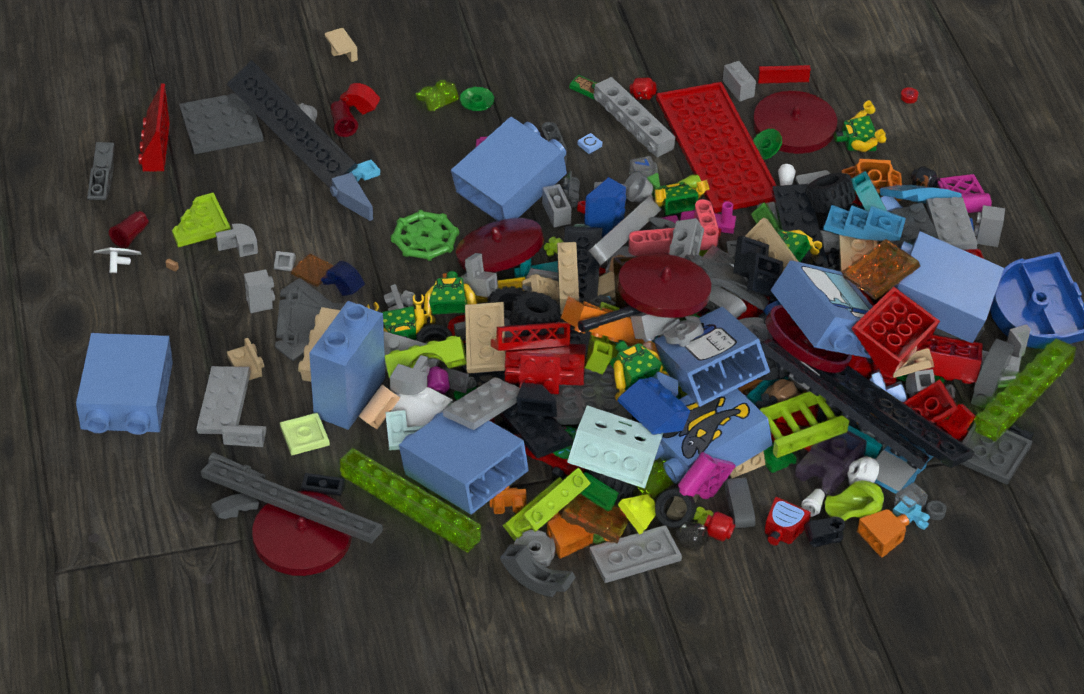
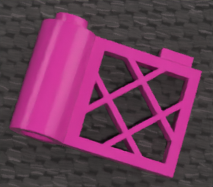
[937,174,992,213]
[678,452,736,499]

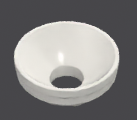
[847,456,879,485]

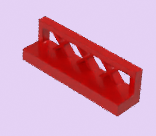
[491,322,571,351]

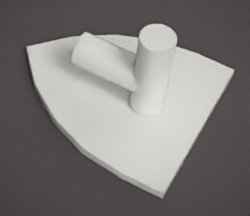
[94,247,141,273]

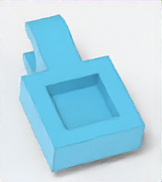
[350,160,380,182]
[893,497,930,530]

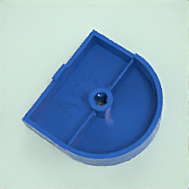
[990,252,1084,349]

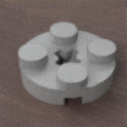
[663,316,704,347]
[514,530,555,567]

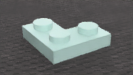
[386,410,425,450]

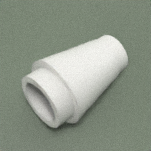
[778,164,796,186]
[801,489,825,517]

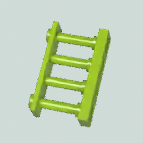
[759,391,849,458]
[502,467,591,541]

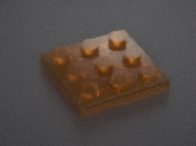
[841,239,921,300]
[561,494,629,544]

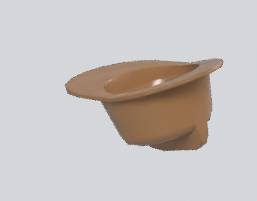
[764,379,801,404]

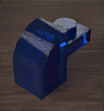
[321,261,365,296]

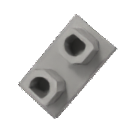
[384,284,416,311]

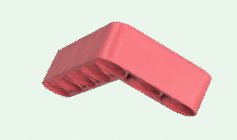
[628,199,719,256]

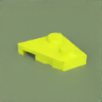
[618,494,656,534]

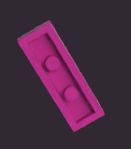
[680,202,736,234]

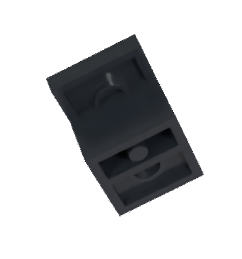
[733,236,783,299]

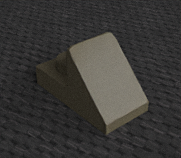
[666,487,699,520]

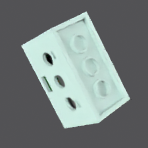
[567,405,663,488]

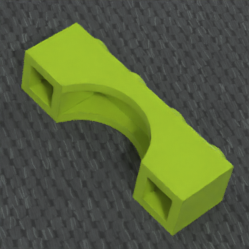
[585,301,619,374]
[385,336,467,378]

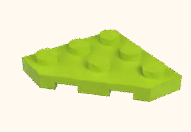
[172,193,231,248]

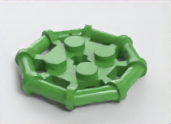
[390,210,459,261]

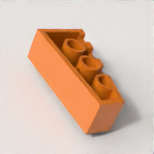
[561,296,644,346]

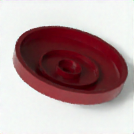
[753,91,837,154]
[456,218,544,272]
[618,253,712,318]
[765,305,852,373]
[252,491,352,576]

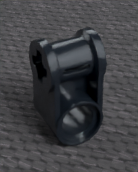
[804,516,845,547]

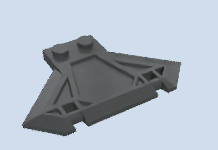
[685,245,770,311]
[275,278,346,362]

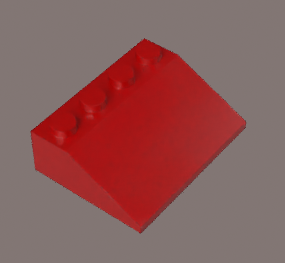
[138,84,170,171]
[852,287,940,376]
[917,335,983,384]
[505,344,586,386]

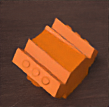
[842,159,903,202]

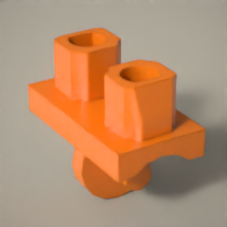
[489,486,526,514]

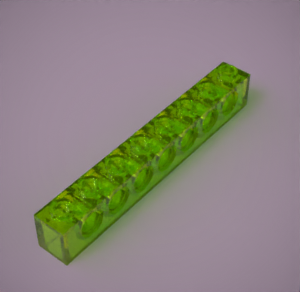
[975,338,1076,442]
[340,448,481,553]

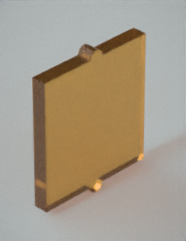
[291,254,336,287]

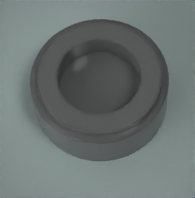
[925,500,947,520]

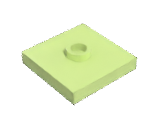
[280,413,330,456]

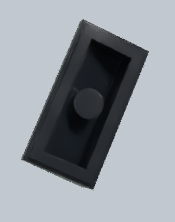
[301,473,345,496]

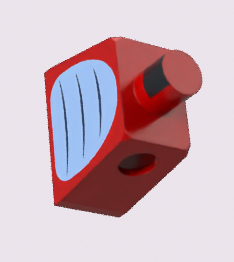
[765,497,811,546]

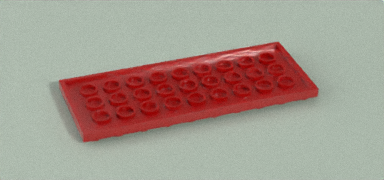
[656,82,777,213]

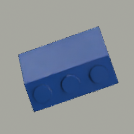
[585,177,626,237]
[617,377,690,435]

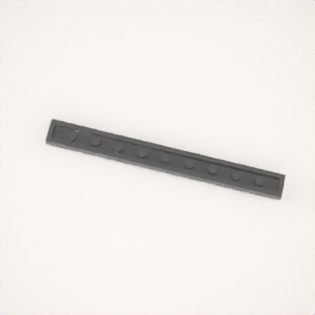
[201,459,383,544]

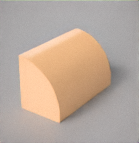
[359,385,400,429]

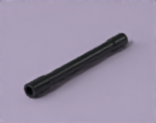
[578,306,642,333]

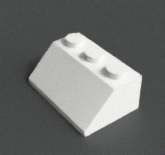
[391,387,453,427]

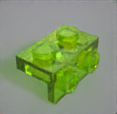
[416,80,459,111]
[635,459,674,499]

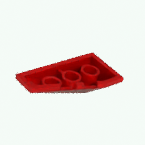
[884,379,959,426]

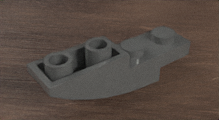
[87,142,115,200]

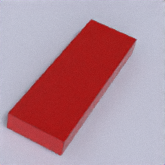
[758,65,811,84]

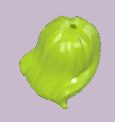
[825,480,884,521]

